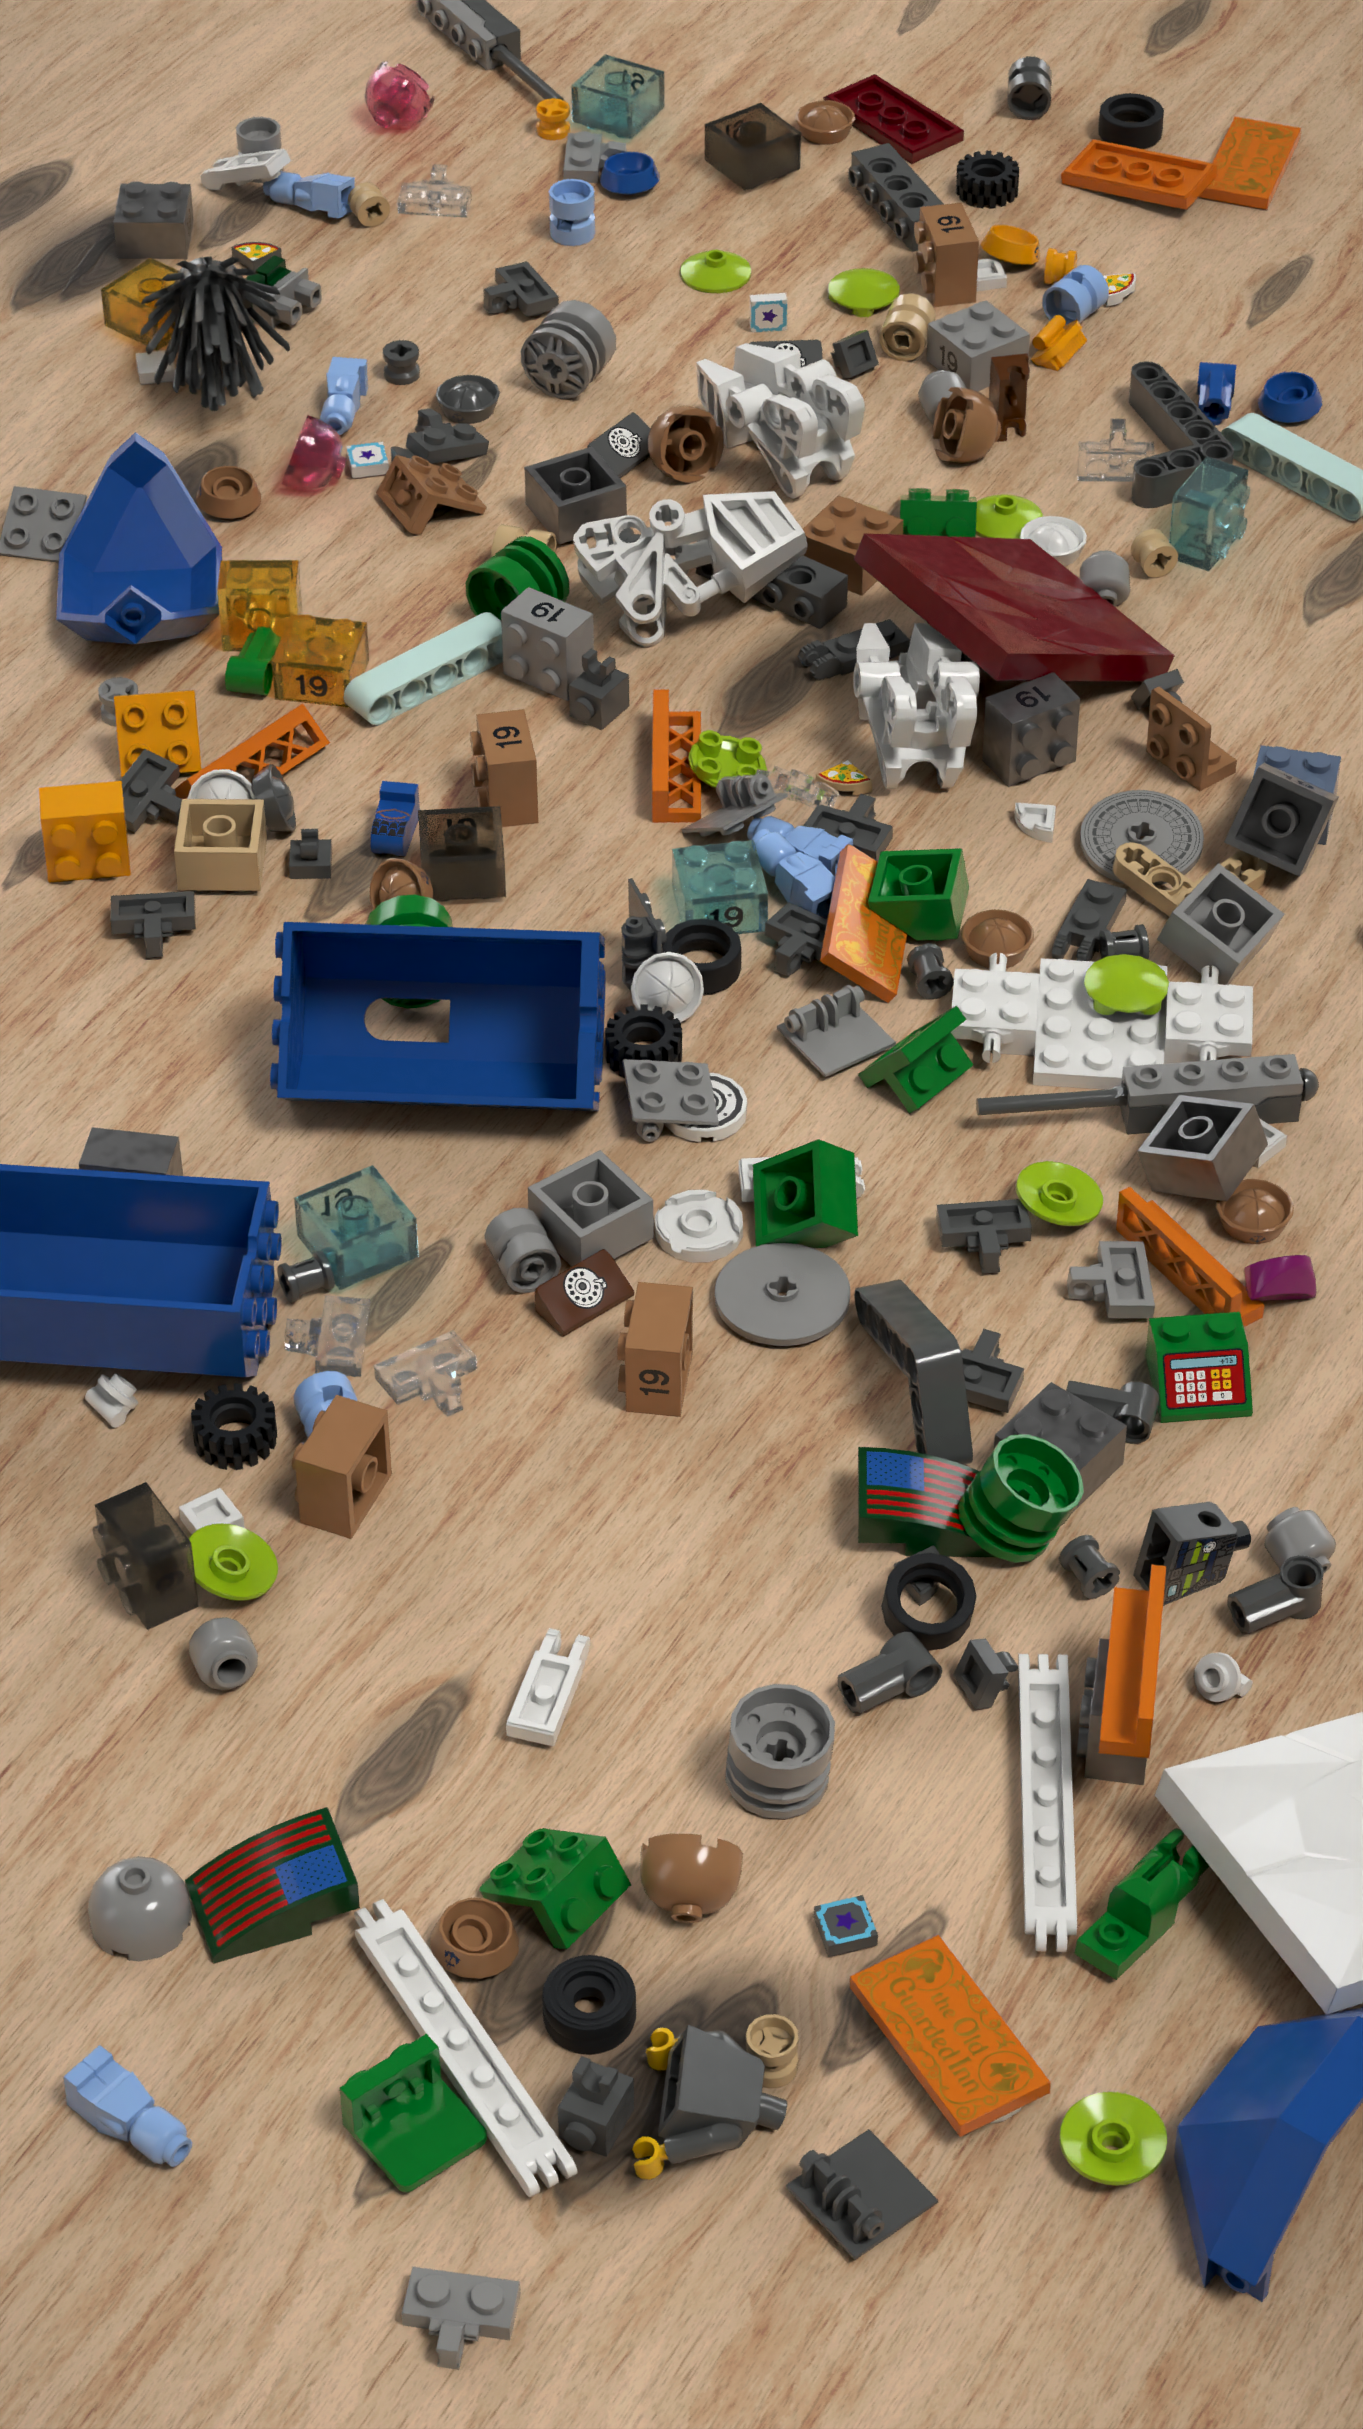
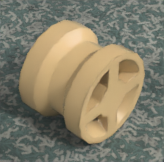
[348,182,390,227]
[1131,529,1178,578]

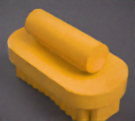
[1031,315,1087,371]

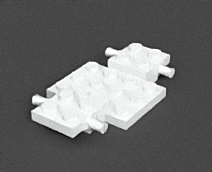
[951,953,1253,1090]

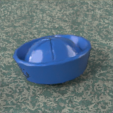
[600,152,660,194]
[1258,372,1322,423]

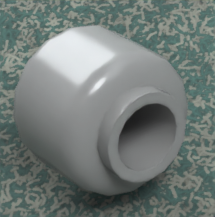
[918,370,967,424]
[1079,550,1130,607]
[1264,1507,1336,1574]
[189,1617,258,1690]

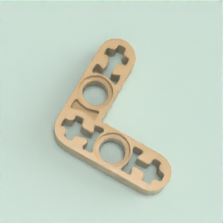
[1112,842,1268,917]

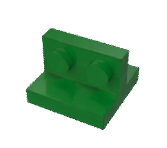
[858,1006,974,1114]

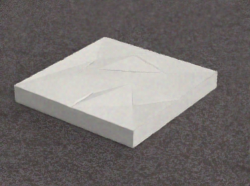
[1155,1712,1363,2015]

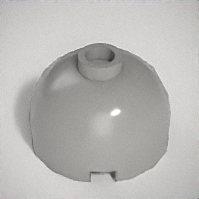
[88,1856,192,1962]

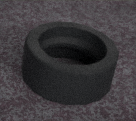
[1098,93,1164,149]
[662,918,742,994]
[881,1553,977,1651]

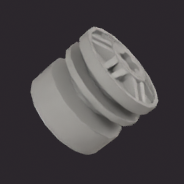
[521,300,616,399]
[725,1684,835,1819]

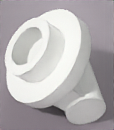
[85,1373,138,1428]
[1194,1652,1253,1702]

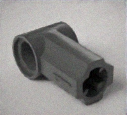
[1066,1381,1160,1444]
[1227,1555,1324,1634]
[838,1632,942,1713]

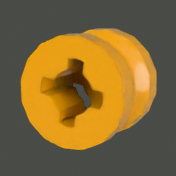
[536,98,570,140]
[1044,248,1077,285]

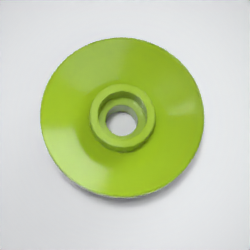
[680,250,751,294]
[976,494,1043,539]
[1016,1161,1103,1226]
[184,1523,278,1601]
[1060,2092,1167,2185]

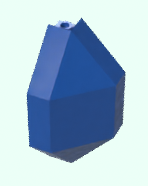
[56,432,222,644]
[1174,2007,1363,2302]

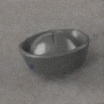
[436,375,500,424]
[252,764,296,831]

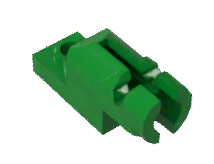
[1074,1828,1209,1980]

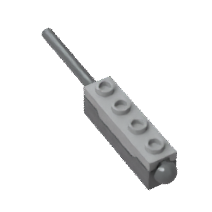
[416,0,564,100]
[976,1054,1319,1135]

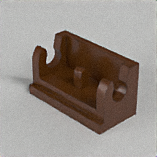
[989,353,1030,442]

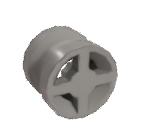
[98,677,138,726]

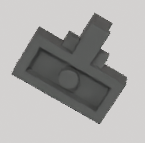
[483,261,559,316]
[406,408,489,464]
[120,749,182,833]
[804,794,893,862]
[111,891,196,958]
[765,902,827,976]
[936,1199,1032,1274]
[960,1329,1024,1413]

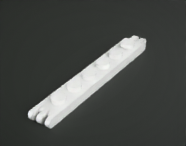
[1018,1654,1077,1952]
[354,1899,577,2197]

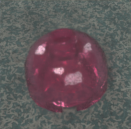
[364,61,434,130]
[281,415,347,493]

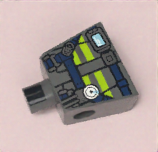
[1133,1502,1251,1606]

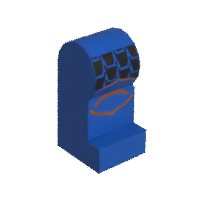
[371,781,420,856]

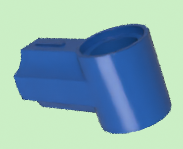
[1197,362,1236,425]

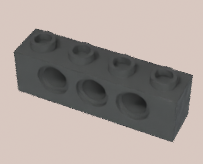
[848,143,943,252]
[696,538,848,629]

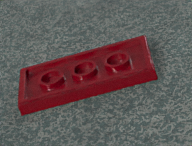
[824,74,964,164]

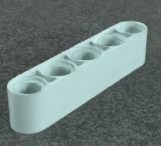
[1221,413,1363,521]
[343,612,503,725]

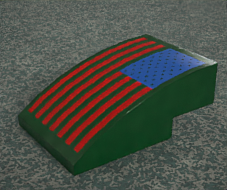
[858,1447,995,1557]
[185,1807,360,1964]

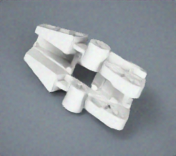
[696,343,865,499]
[573,491,808,647]
[853,623,980,789]

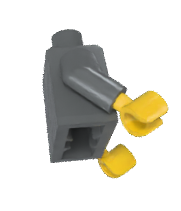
[633,2025,787,2180]

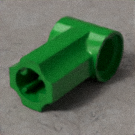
[225,627,282,696]

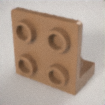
[376,455,487,535]
[1146,686,1237,791]

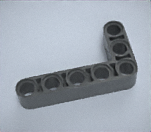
[1129,361,1234,508]
[854,1279,973,1465]

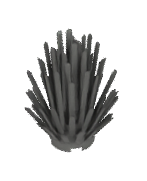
[140,257,290,411]

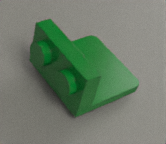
[900,488,977,537]
[479,1828,632,1949]
[339,2033,487,2192]

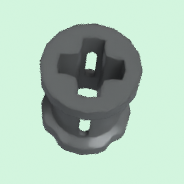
[1099,924,1149,959]
[907,943,954,1000]
[277,1250,335,1303]
[1059,1535,1120,1599]

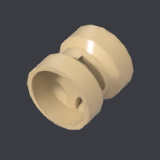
[746,2014,799,2088]

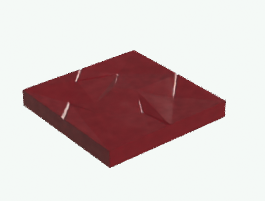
[854,533,1175,682]

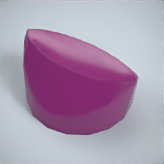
[1244,1255,1317,1301]

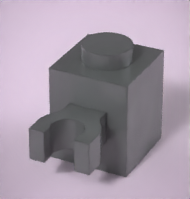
[569,648,630,730]
[558,2056,634,2157]

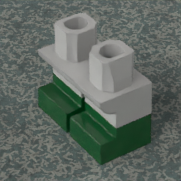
[245,255,322,328]

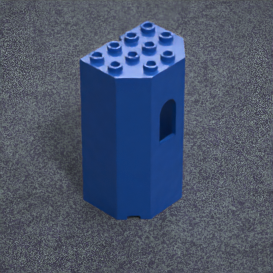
[270,922,606,1111]
[0,1164,282,1377]

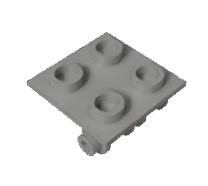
[0,486,87,563]
[682,774,788,836]
[777,985,896,1077]
[622,1059,719,1142]

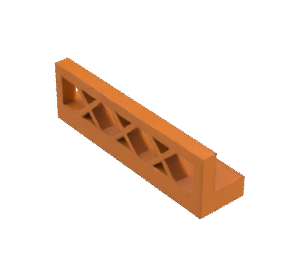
[652,689,701,823]
[175,703,330,799]
[1116,1187,1264,1327]
[1099,1565,1166,1758]

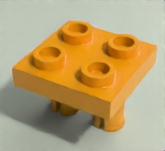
[114,690,202,777]

